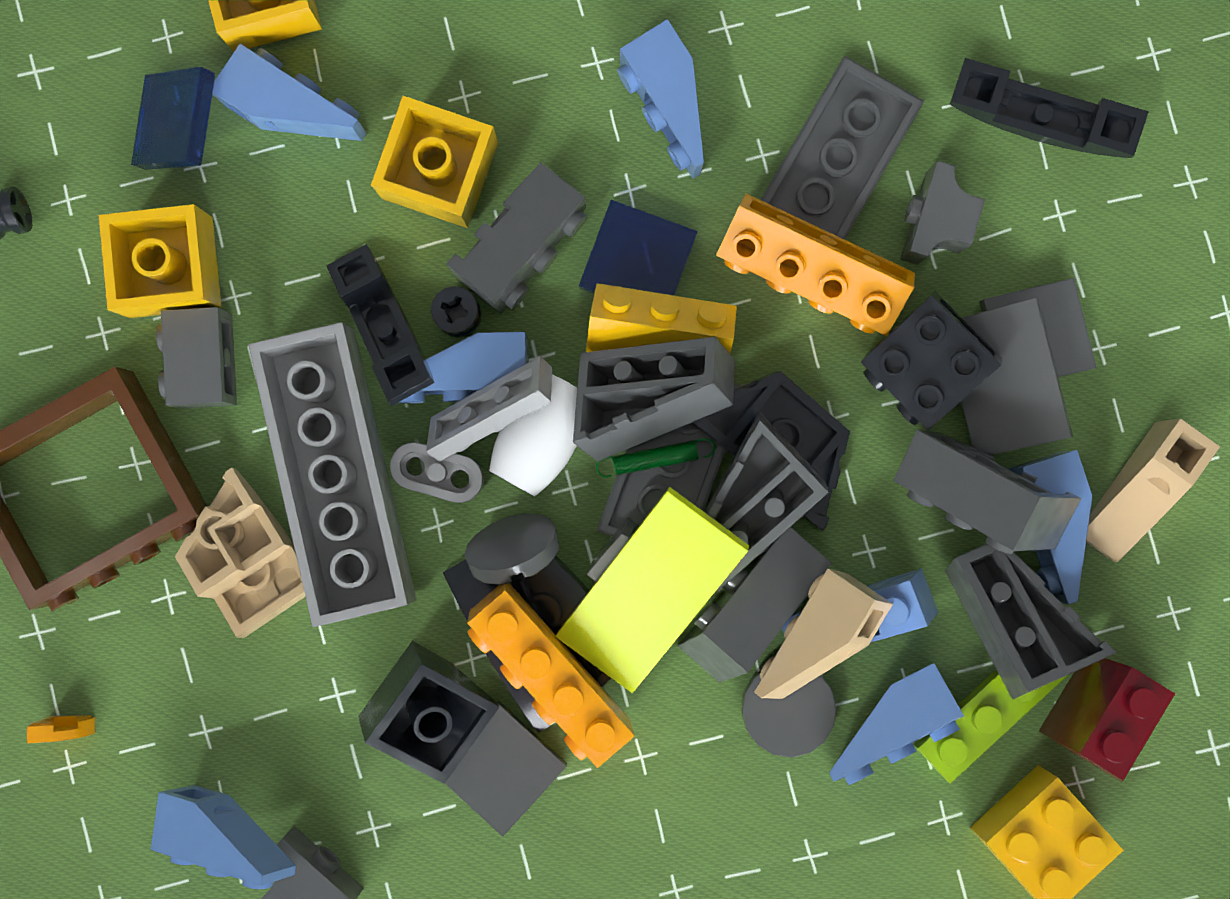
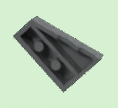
[446,162,587,314]
[573,337,735,462]
[704,411,829,590]
[893,430,1081,554]
[678,527,831,683]
[945,544,1116,700]

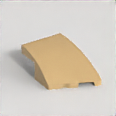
[175,468,305,638]

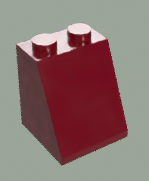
[1039,658,1175,783]

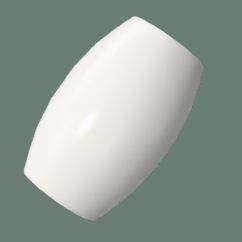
[489,374,577,496]

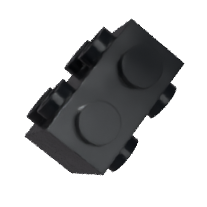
[861,290,1002,430]

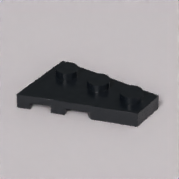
[511,555,611,687]

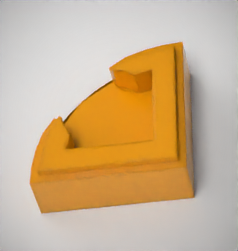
[27,715,95,743]

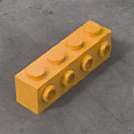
[716,193,915,336]
[467,583,635,768]

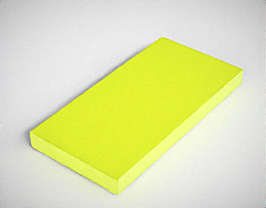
[555,487,749,693]

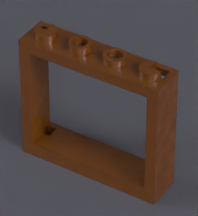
[0,367,207,612]

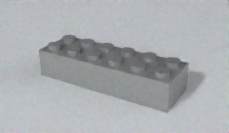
[248,322,417,627]

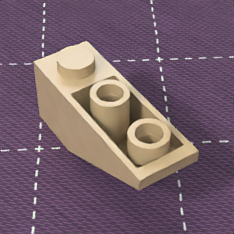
[1086,418,1220,562]
[754,569,893,699]

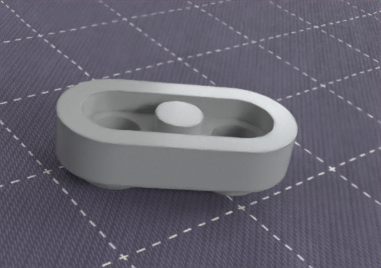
[390,443,484,503]

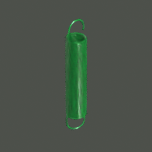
[596,438,716,478]

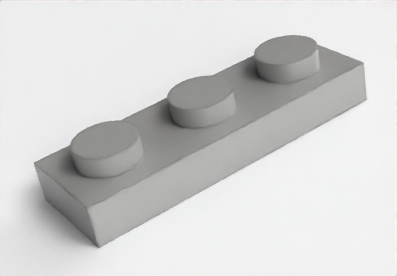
[426,356,552,461]

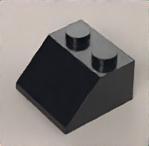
[358,640,499,784]

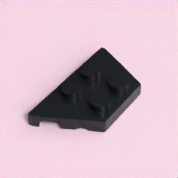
[693,371,850,531]

